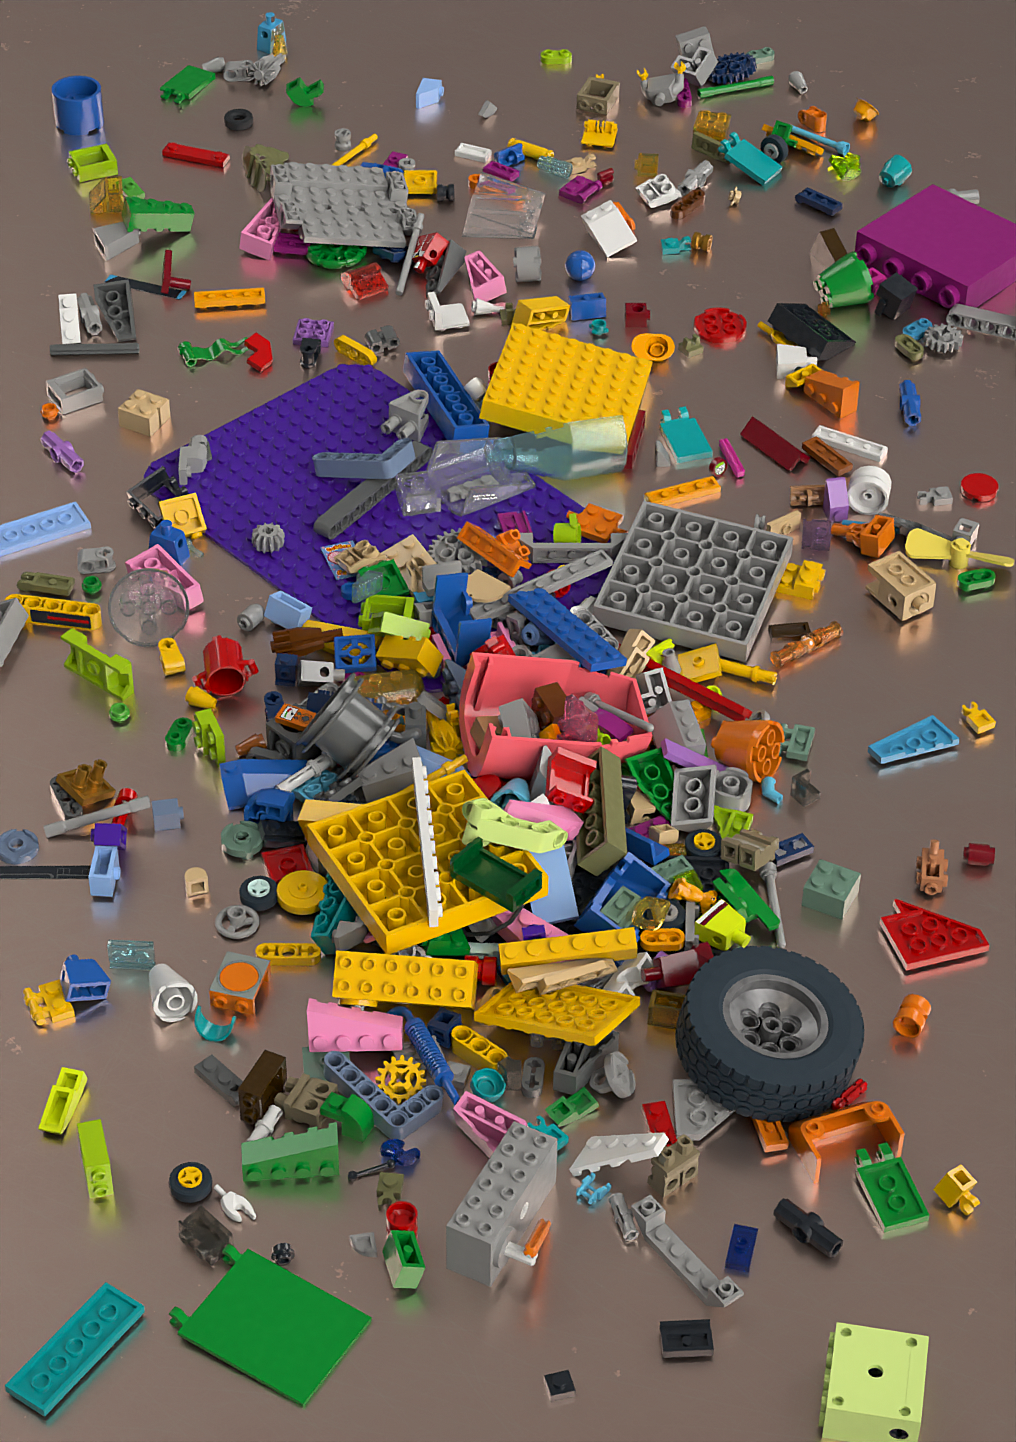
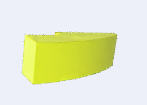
[38,1067,88,1135]

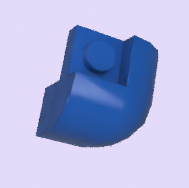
[244,788,296,824]

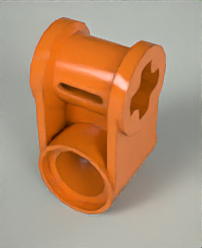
[798,106,827,132]

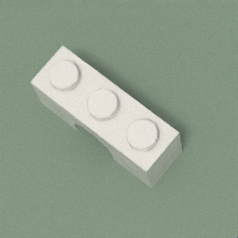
[602,952,653,996]

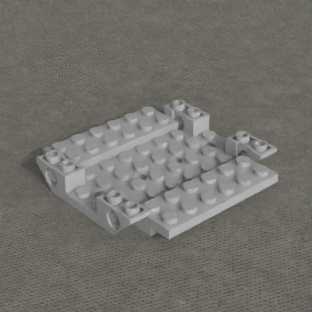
[270,162,417,248]

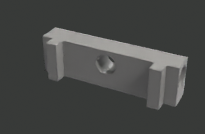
[684,902,699,951]

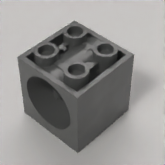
[266,703,322,762]

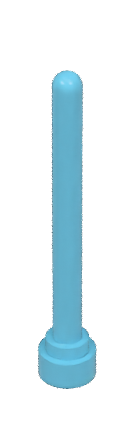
[787,123,850,156]

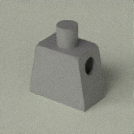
[297,660,345,687]

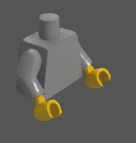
[637,61,686,106]

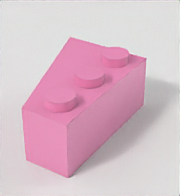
[464,250,507,302]
[453,1091,527,1158]

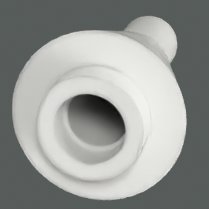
[471,298,504,315]

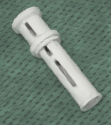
[275,751,336,792]

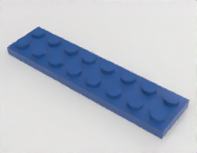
[508,588,627,672]

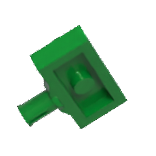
[771,120,798,147]

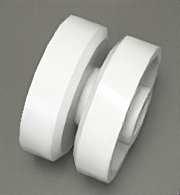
[847,466,892,515]

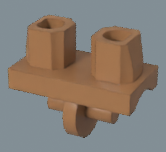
[790,485,825,506]

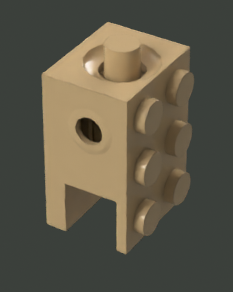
[865,551,936,621]

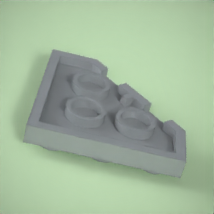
[672,1079,734,1140]

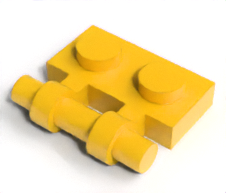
[23,979,75,1026]

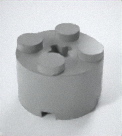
[513,246,542,282]
[714,767,752,812]

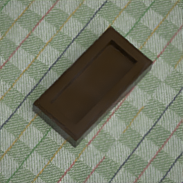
[768,622,812,643]

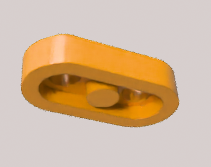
[640,928,685,951]

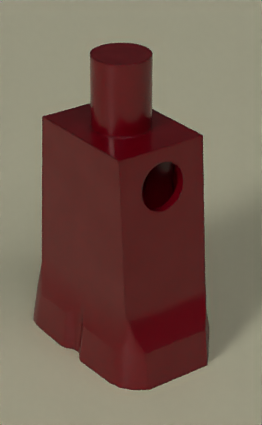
[640,942,714,989]

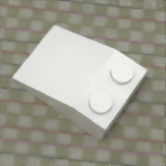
[581,200,637,257]

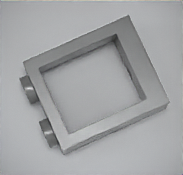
[46,368,104,415]

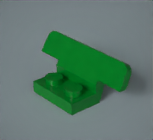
[712,868,780,931]

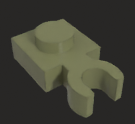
[377,1172,404,1211]

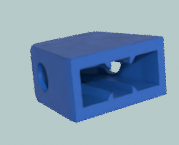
[149,520,190,566]
[60,954,111,1002]

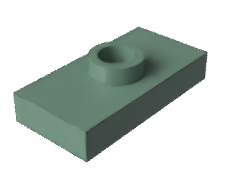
[651,855,694,884]

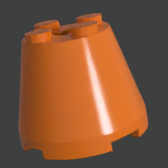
[711,720,784,783]

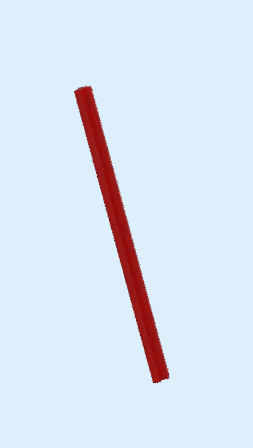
[618,643,752,721]

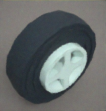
[239,875,277,911]

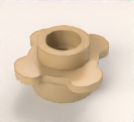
[728,186,741,206]

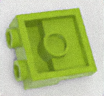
[192,708,226,767]

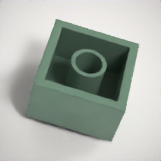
[802,859,861,920]

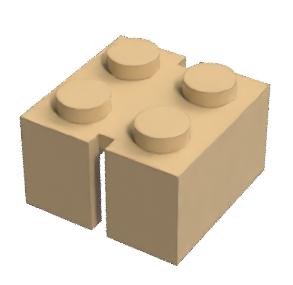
[118,389,170,437]

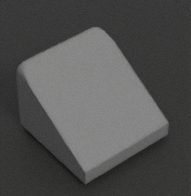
[655,440,671,467]

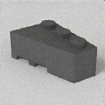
[553,1031,619,1095]

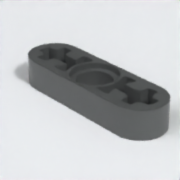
[50,776,83,820]

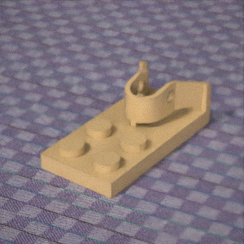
[381,534,437,597]

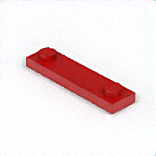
[162,142,230,168]

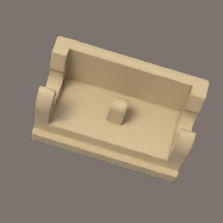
[626,785,656,825]

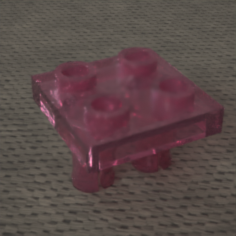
[556,694,599,742]

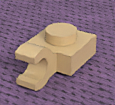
[566,154,596,175]

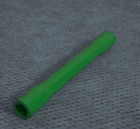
[697,75,774,99]

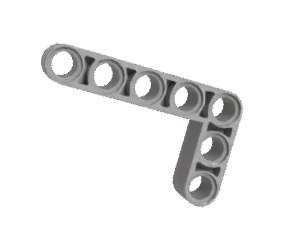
[946,304,1016,340]

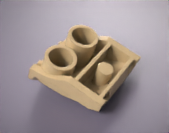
[333,540,387,574]

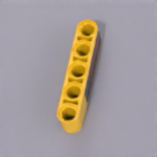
[5,594,102,630]

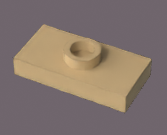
[766,510,801,535]

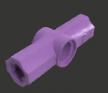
[40,430,84,473]

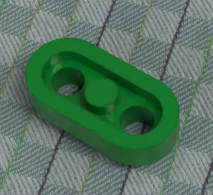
[957,568,996,591]
[165,717,194,752]

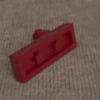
[161,249,191,294]

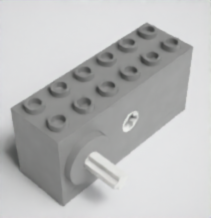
[446,1121,558,1287]

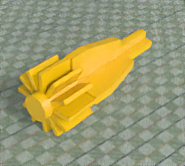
[427,712,464,760]

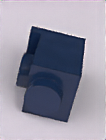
[275,653,298,687]
[427,1008,462,1048]

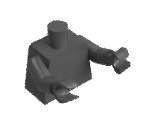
[376,696,426,749]

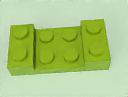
[60,628,134,701]

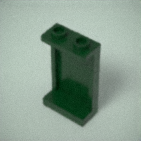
[450,837,542,913]

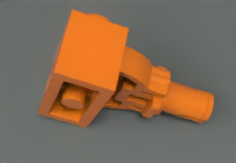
[831,515,895,558]

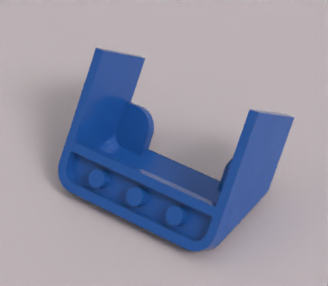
[431,572,492,667]

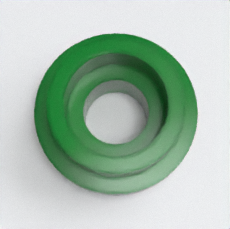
[82,576,102,594]

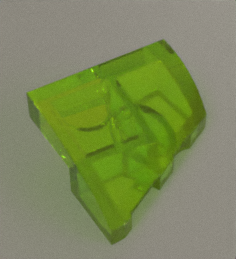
[828,153,861,180]

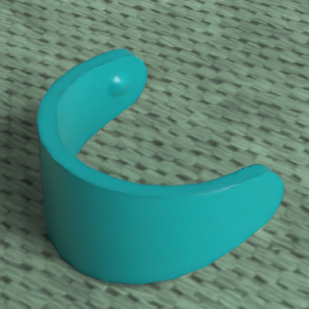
[194,1005,236,1042]

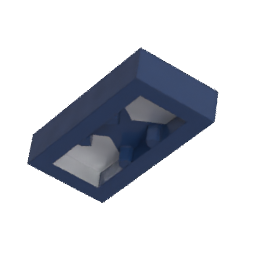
[772,833,814,867]

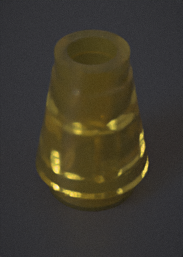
[272,34,288,58]

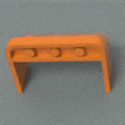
[788,1101,905,1184]

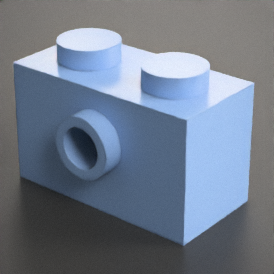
[264,590,312,629]
[88,846,121,897]

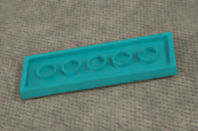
[5,1282,145,1417]

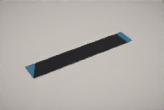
[104,275,186,299]

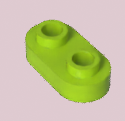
[540,49,572,64]

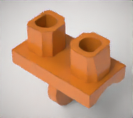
[496,529,530,561]

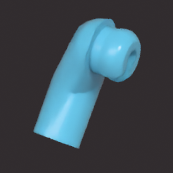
[761,776,783,804]

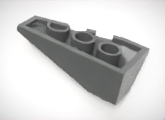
[425,239,466,298]
[93,279,136,342]

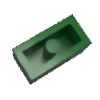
[382,1230,426,1289]

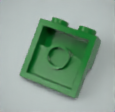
[356,559,410,597]
[419,928,471,956]

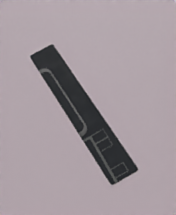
[0,865,91,879]

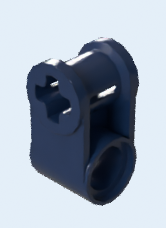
[264,691,284,722]

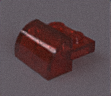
[340,262,389,300]

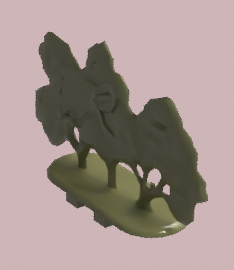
[242,144,289,193]

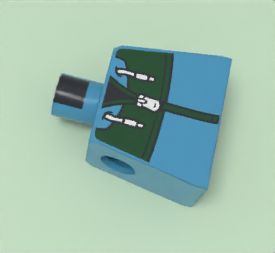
[257,12,286,54]

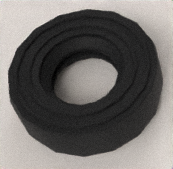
[224,109,253,131]

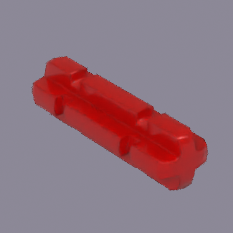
[831,1078,868,1110]

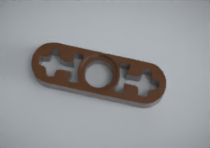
[670,189,705,219]

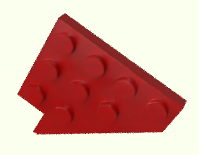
[880,899,989,970]

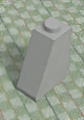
[93,221,141,260]

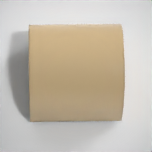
[649,824,679,845]
[184,867,209,897]

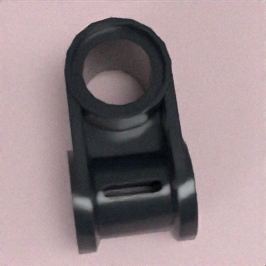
[300,338,321,368]

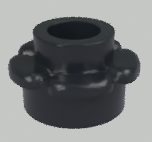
[271,1243,295,1265]

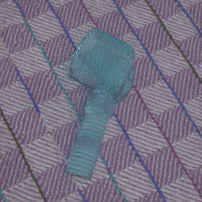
[186,538,204,558]

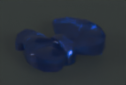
[380,1139,420,1166]

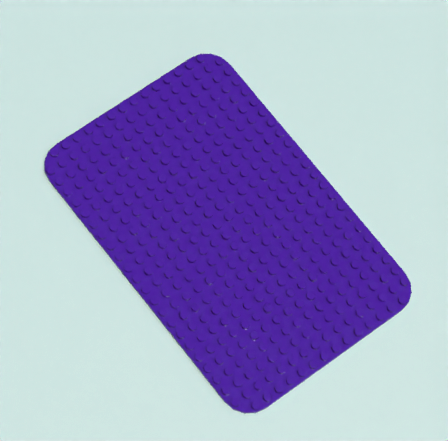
[144,364,615,693]

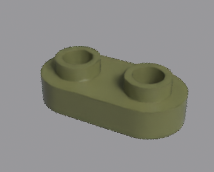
[895,334,924,360]

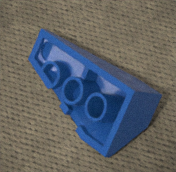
[220,759,307,811]

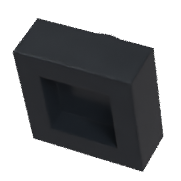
[544,1370,576,1402]

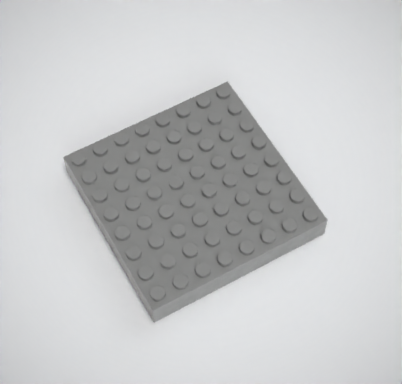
[593,501,793,662]

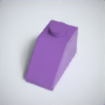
[823,477,849,523]

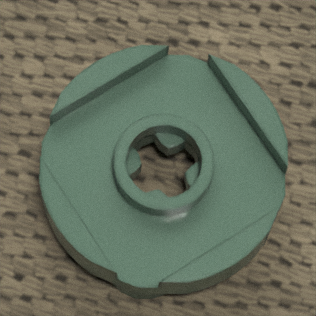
[221,821,264,860]

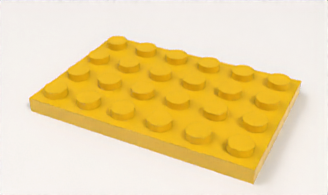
[474,982,640,1046]

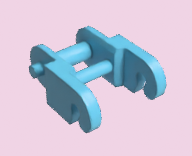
[576,1172,611,1204]

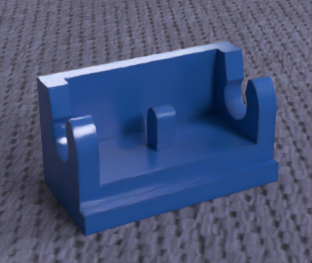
[568,292,606,321]

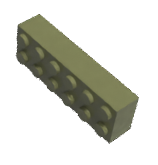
[574,746,627,876]

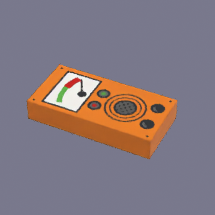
[275,703,317,731]

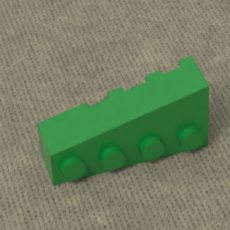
[121,196,195,232]
[241,1122,340,1181]

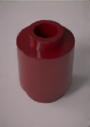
[963,843,995,866]

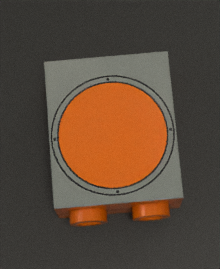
[209,951,271,1015]

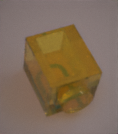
[634,153,659,177]

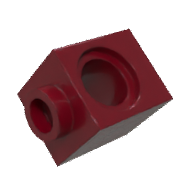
[624,303,650,328]

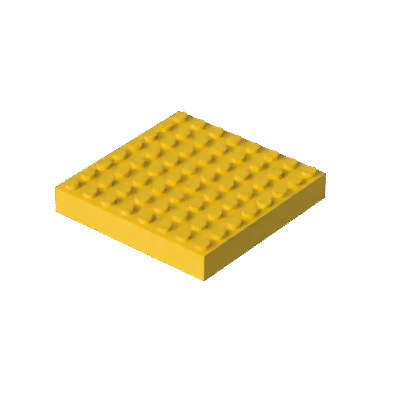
[479,323,653,459]
[307,769,548,955]

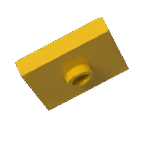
[404,170,437,194]
[678,643,722,683]

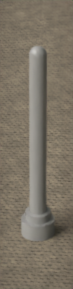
[583,692,654,732]
[759,862,786,949]

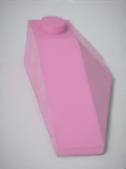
[504,800,584,841]

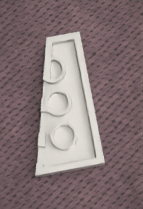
[569,1132,669,1177]

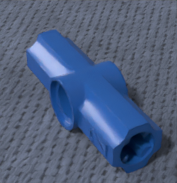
[899,380,921,426]

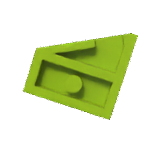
[714,805,754,839]

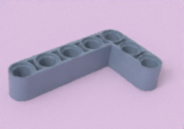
[312,438,416,479]
[323,1051,444,1141]

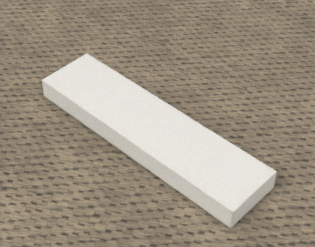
[812,425,888,462]

